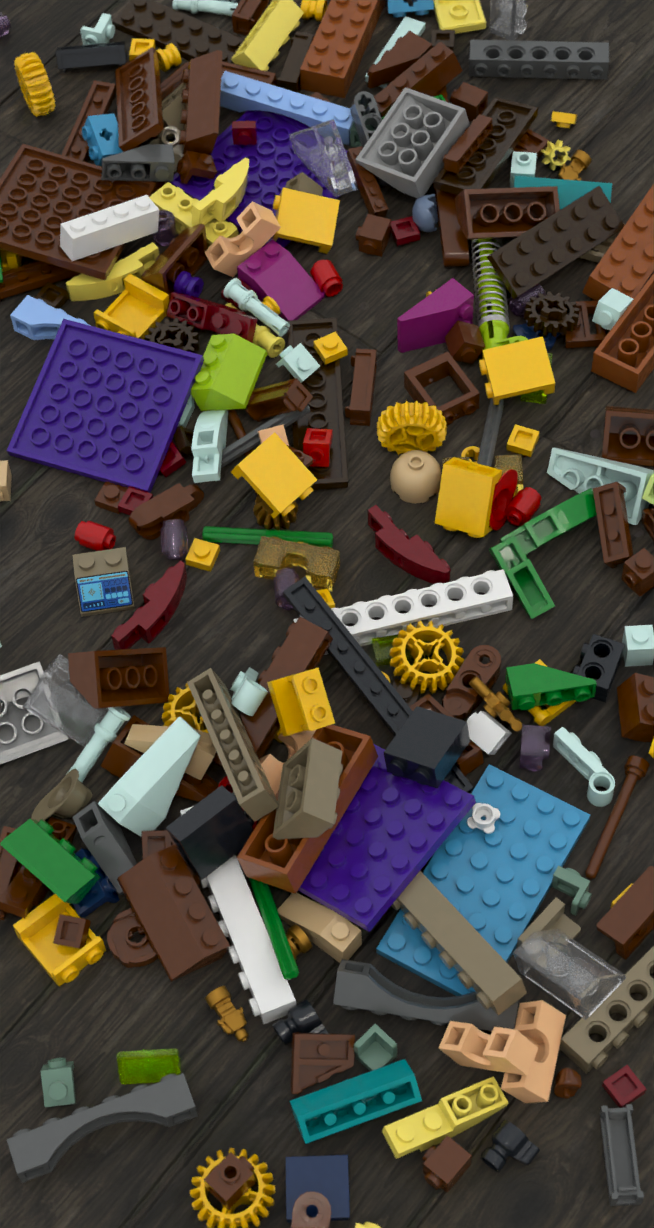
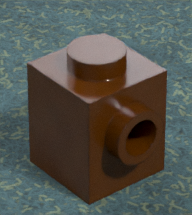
[450,82,488,122]
[356,214,391,257]
[445,320,485,364]
[621,548,654,597]
[422,1135,472,1193]
[204,1152,256,1210]

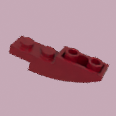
[166,292,258,343]
[368,505,451,584]
[111,561,187,650]

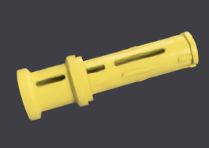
[225,303,285,358]

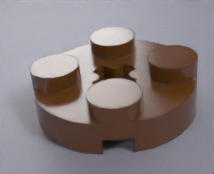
[107,908,158,968]

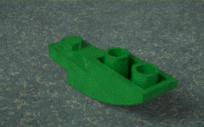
[500,488,597,555]

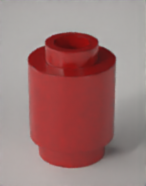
[310,260,343,297]
[505,487,541,526]
[74,521,116,551]

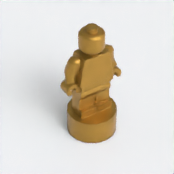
[558,150,592,181]
[205,986,249,1042]

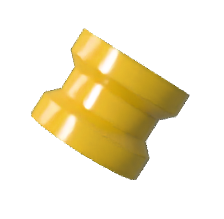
[156,43,182,72]

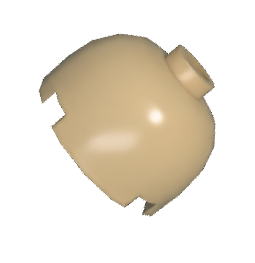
[390,450,442,504]

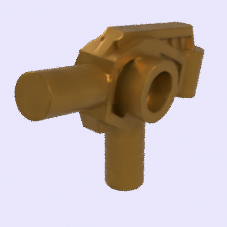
[469,676,522,731]

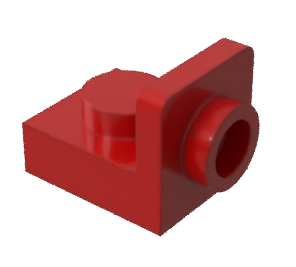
[303,428,333,467]

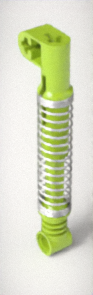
[471,238,528,350]

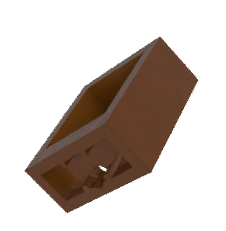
[404,351,480,426]

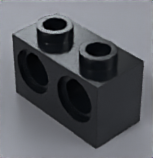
[573,634,625,703]

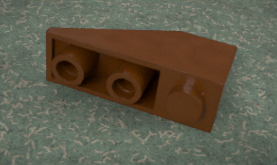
[367,30,432,89]

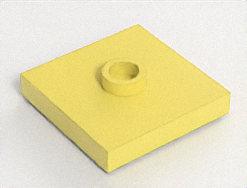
[433,0,486,34]

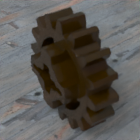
[524,291,580,337]
[145,318,199,353]

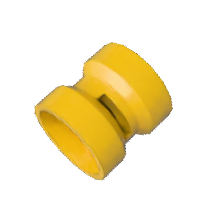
[301,0,327,21]

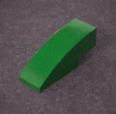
[489,535,555,619]

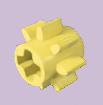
[541,140,571,170]

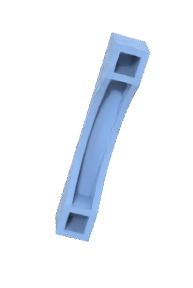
[220,71,354,146]
[10,295,91,340]

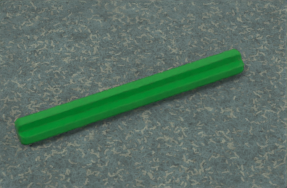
[202,526,333,548]
[249,878,299,980]

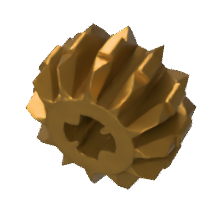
[253,496,298,530]

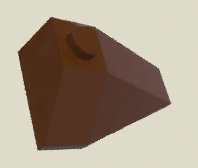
[101,715,219,802]

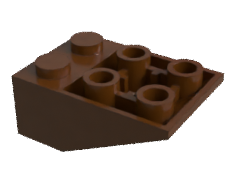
[617,673,654,742]

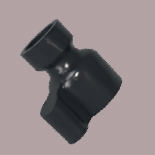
[272,999,328,1046]
[480,1120,540,1173]

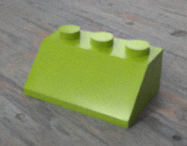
[191,334,268,411]

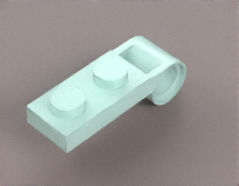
[230,667,268,716]
[553,726,615,807]

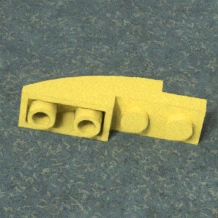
[191,157,249,226]
[66,242,159,301]
[382,1076,508,1159]

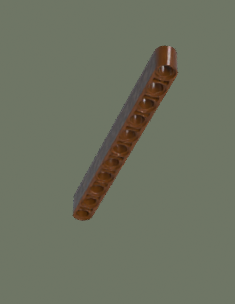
[432,85,469,268]

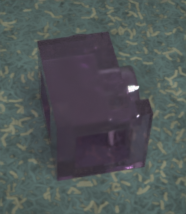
[519,725,551,771]

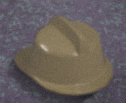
[31,769,93,822]

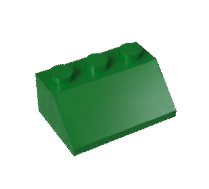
[0,819,101,904]

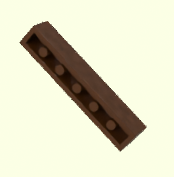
[213,617,333,769]

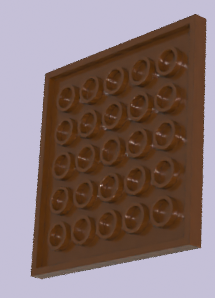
[0,144,157,280]

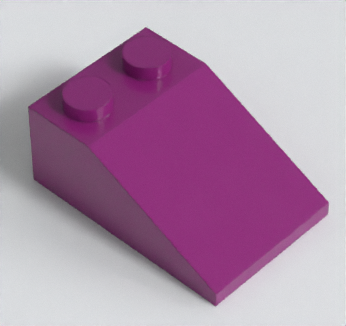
[237,239,325,322]
[397,278,474,353]

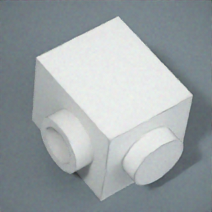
[467,711,512,755]

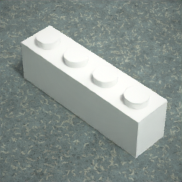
[60,195,159,261]

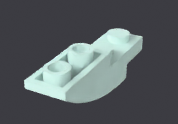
[191,410,228,483]

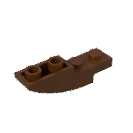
[0,817,77,918]

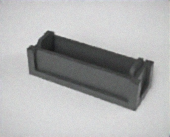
[599,1104,644,1206]

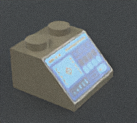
[72,547,135,617]

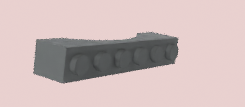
[333,959,519,1033]
[6,1073,198,1183]

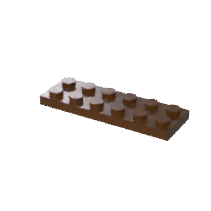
[115,47,164,152]

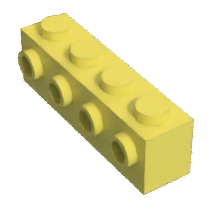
[231,0,304,71]
[149,182,238,248]

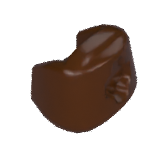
[554,1068,582,1099]

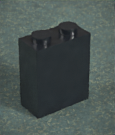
[384,706,470,789]
[166,785,255,880]

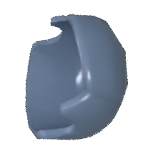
[412,194,438,233]

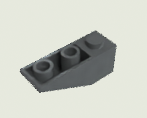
[101,144,175,182]
[72,801,137,895]

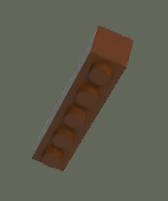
[443,114,493,174]
[346,146,388,217]

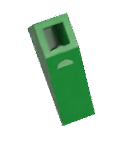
[505,663,597,710]

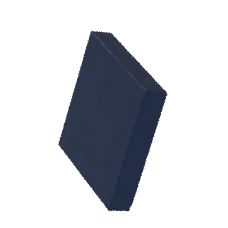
[285,1155,350,1223]

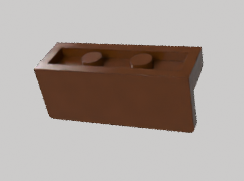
[596,866,654,960]

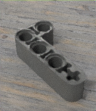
[350,91,390,186]

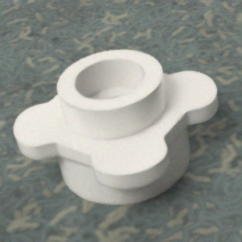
[467,803,500,834]

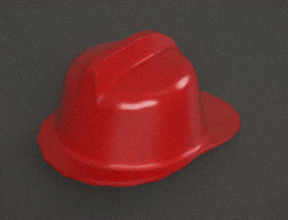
[489,469,518,531]

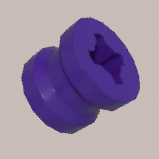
[173,271,204,298]

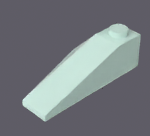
[547,447,654,525]
[98,716,201,837]

